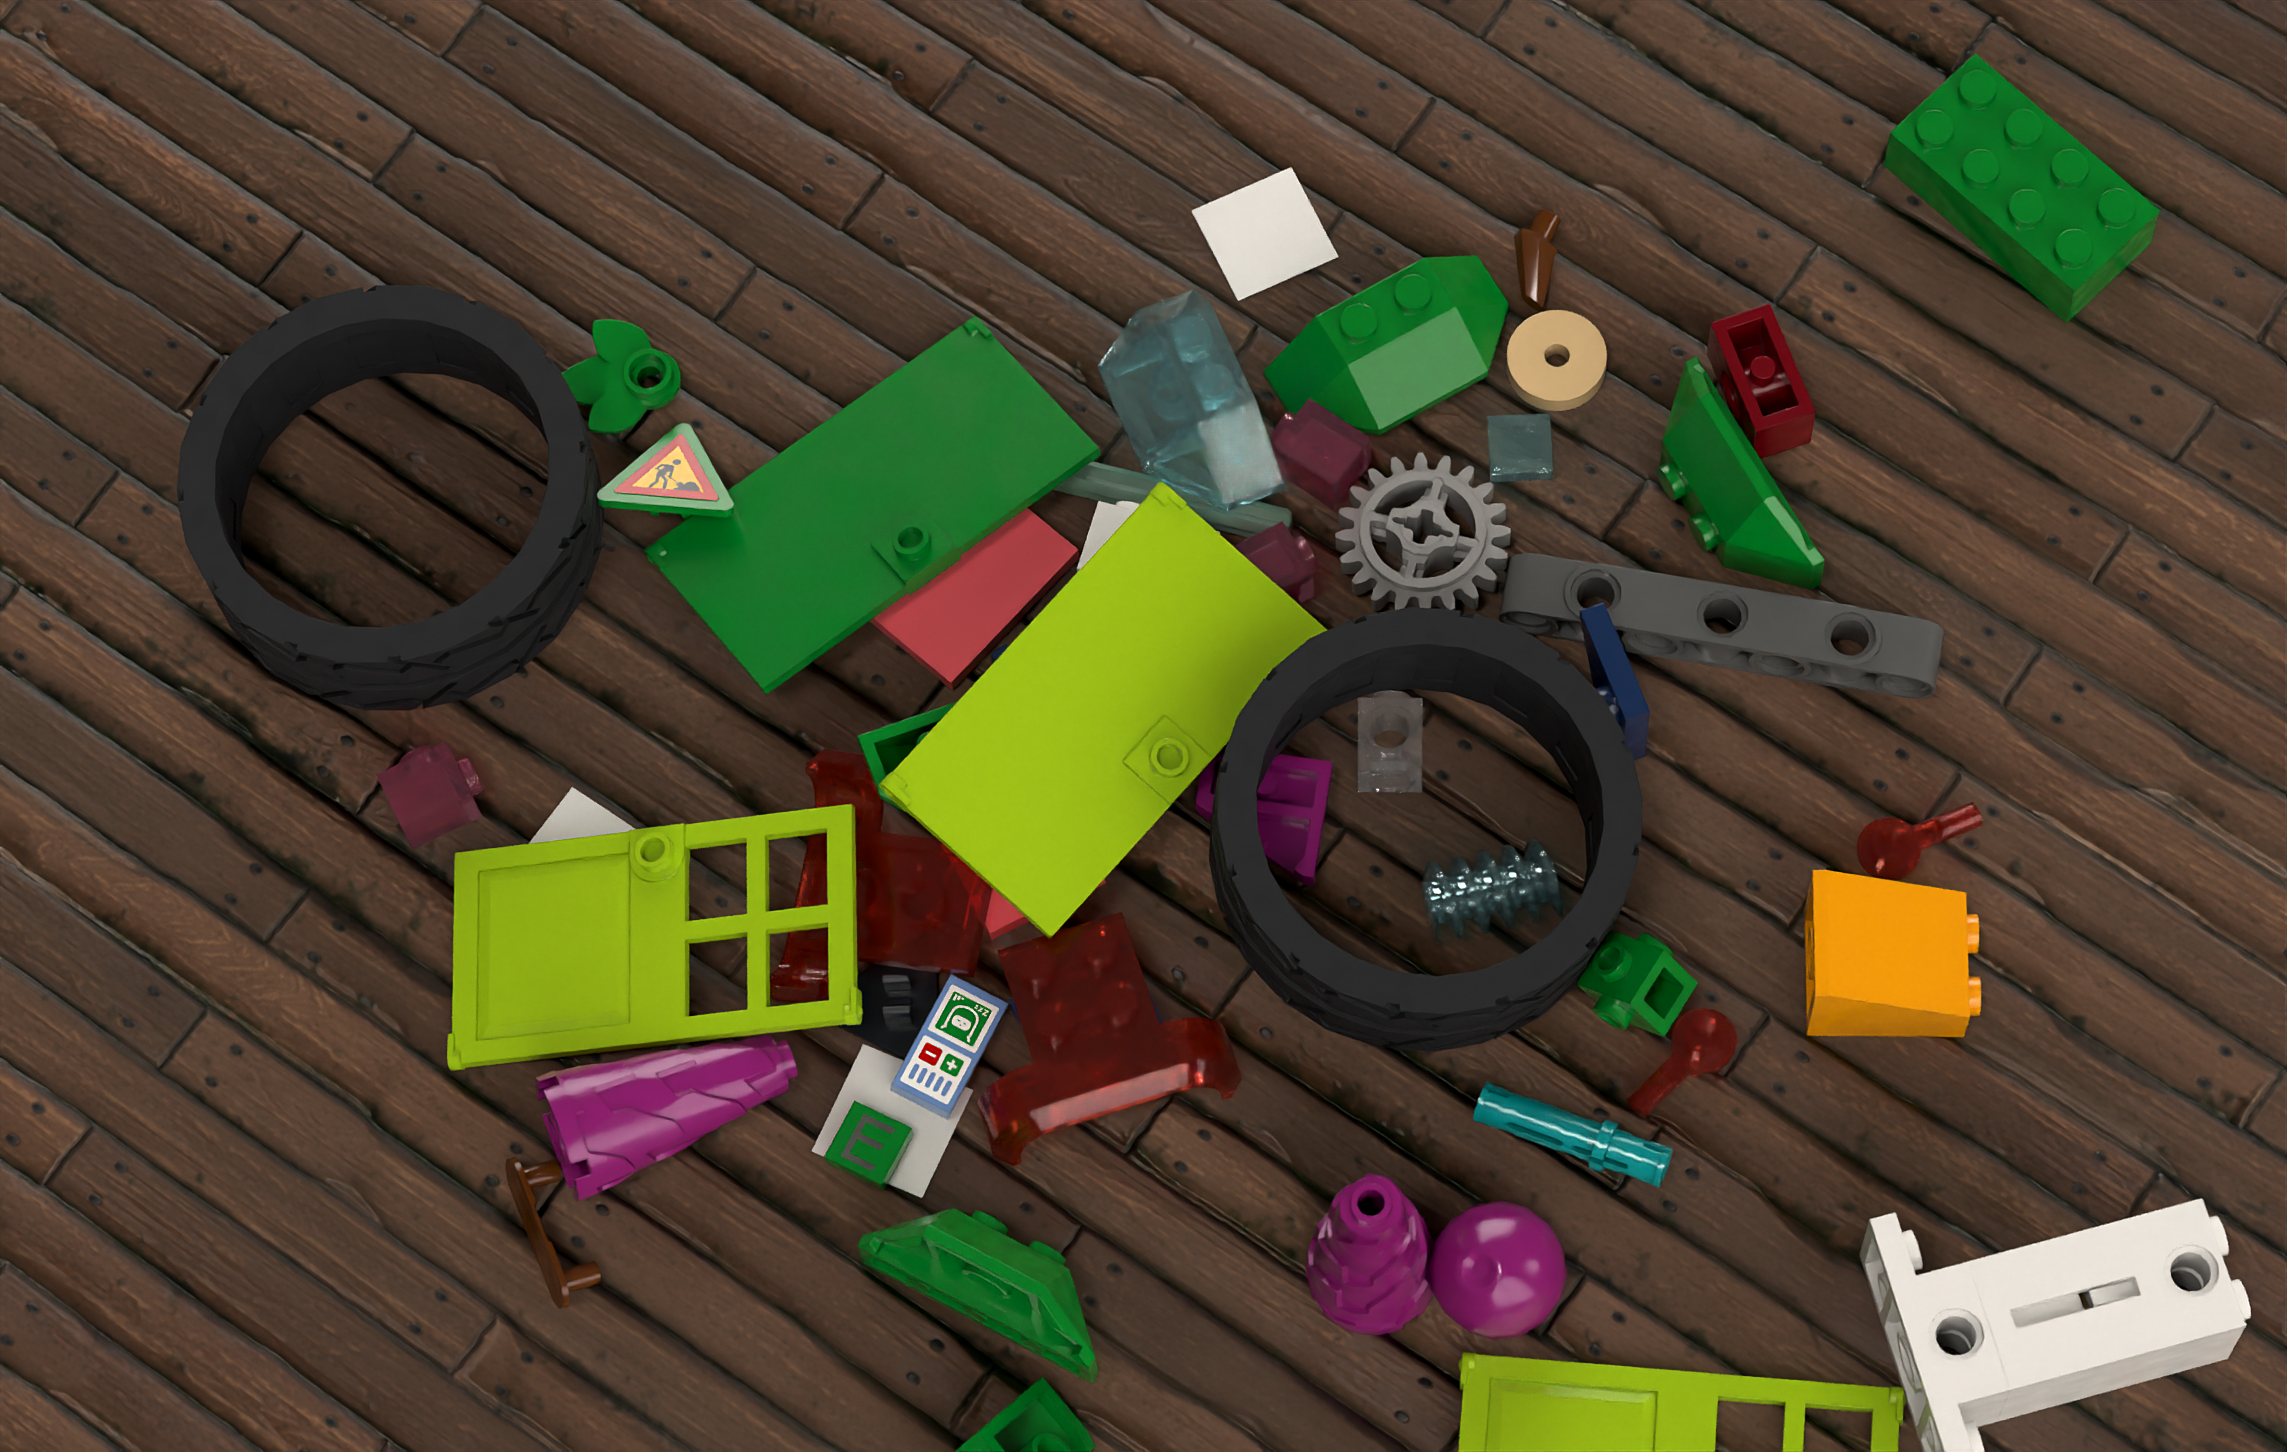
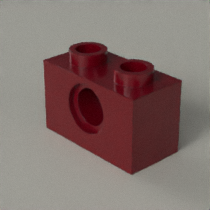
[1707,303,1816,459]

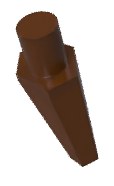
[1514,210,1561,312]

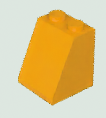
[1804,870,1981,1037]

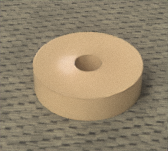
[1507,310,1607,411]

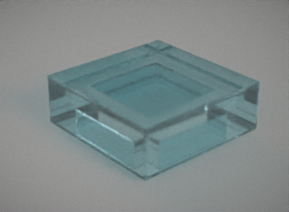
[1487,414,1553,482]

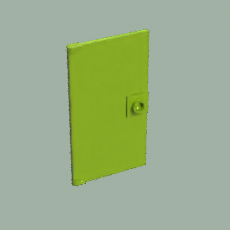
[879,482,1327,939]

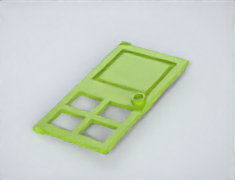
[447,804,863,1071]
[1458,1352,1907,1452]

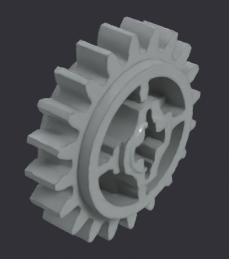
[1335,453,1511,613]

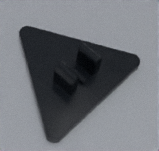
[815,934,938,1060]

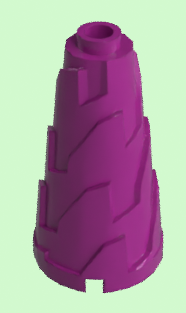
[534,1034,798,1202]
[1306,1173,1434,1335]

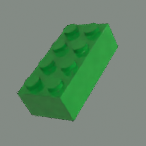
[1884,53,2160,323]

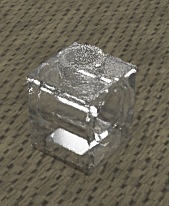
[1358,690,1423,792]

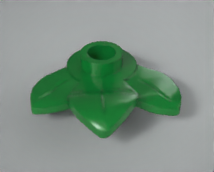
[561,319,681,434]

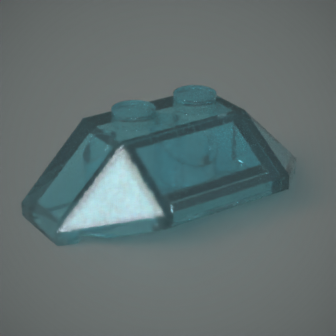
[1098,289,1285,512]

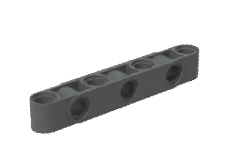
[1498,553,1945,699]

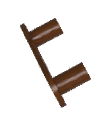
[505,1157,601,1309]

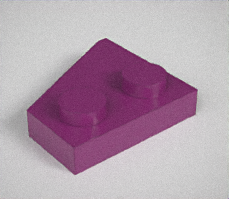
[1196,746,1333,886]

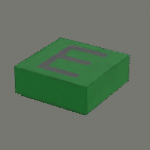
[824,1100,914,1191]

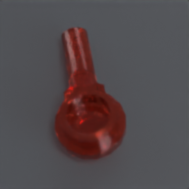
[1856,802,1983,881]
[1627,1008,1737,1118]

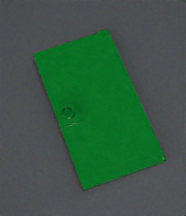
[643,316,1101,695]

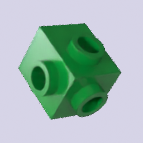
[1577,930,1698,1037]

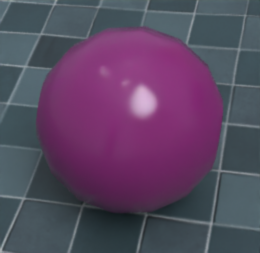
[1429,1201,1567,1340]

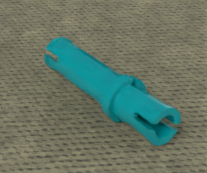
[1473,1082,1673,1188]

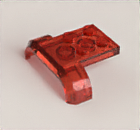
[770,749,993,1004]
[978,912,1242,1166]

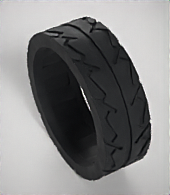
[177,285,604,711]
[1209,607,1643,1052]

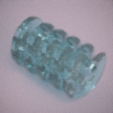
[1422,839,1563,944]

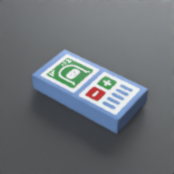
[890,974,1008,1120]

